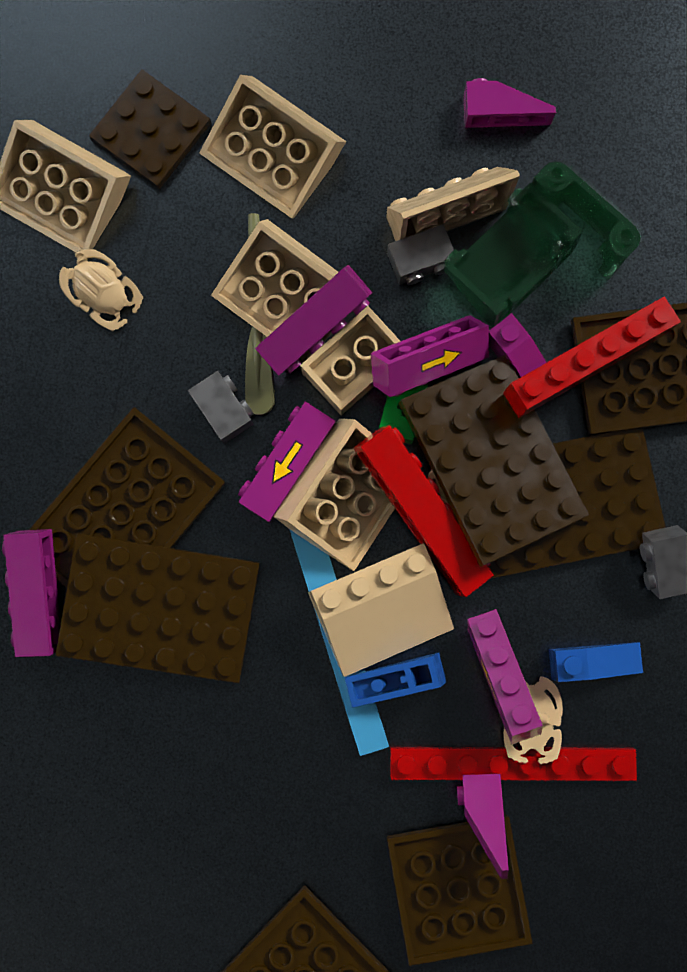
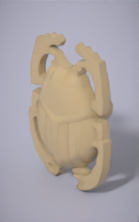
[59,249,144,332]
[504,677,563,764]

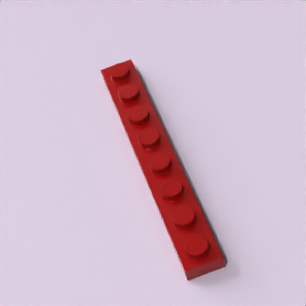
[390,747,637,781]

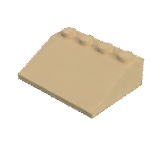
[200,75,347,218]
[0,120,131,252]
[386,167,520,241]
[211,219,338,362]
[273,418,395,571]
[308,543,454,677]

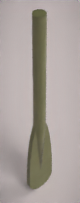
[245,213,275,415]

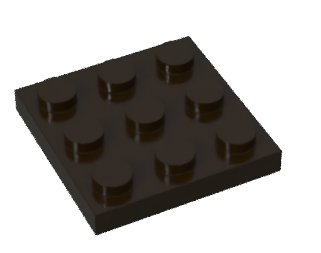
[89,69,211,190]

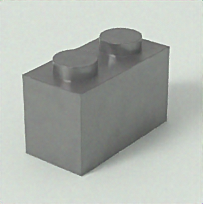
[387,224,456,285]
[188,371,254,444]
[640,525,687,599]

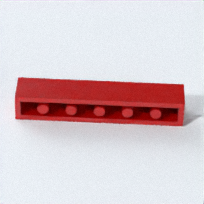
[503,296,681,418]
[353,425,494,597]

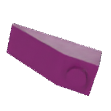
[464,78,556,128]
[489,313,547,407]
[457,774,509,879]

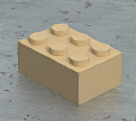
[300,306,401,416]

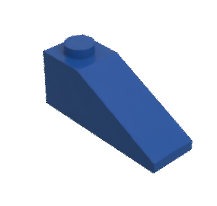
[549,642,643,682]
[345,652,447,708]

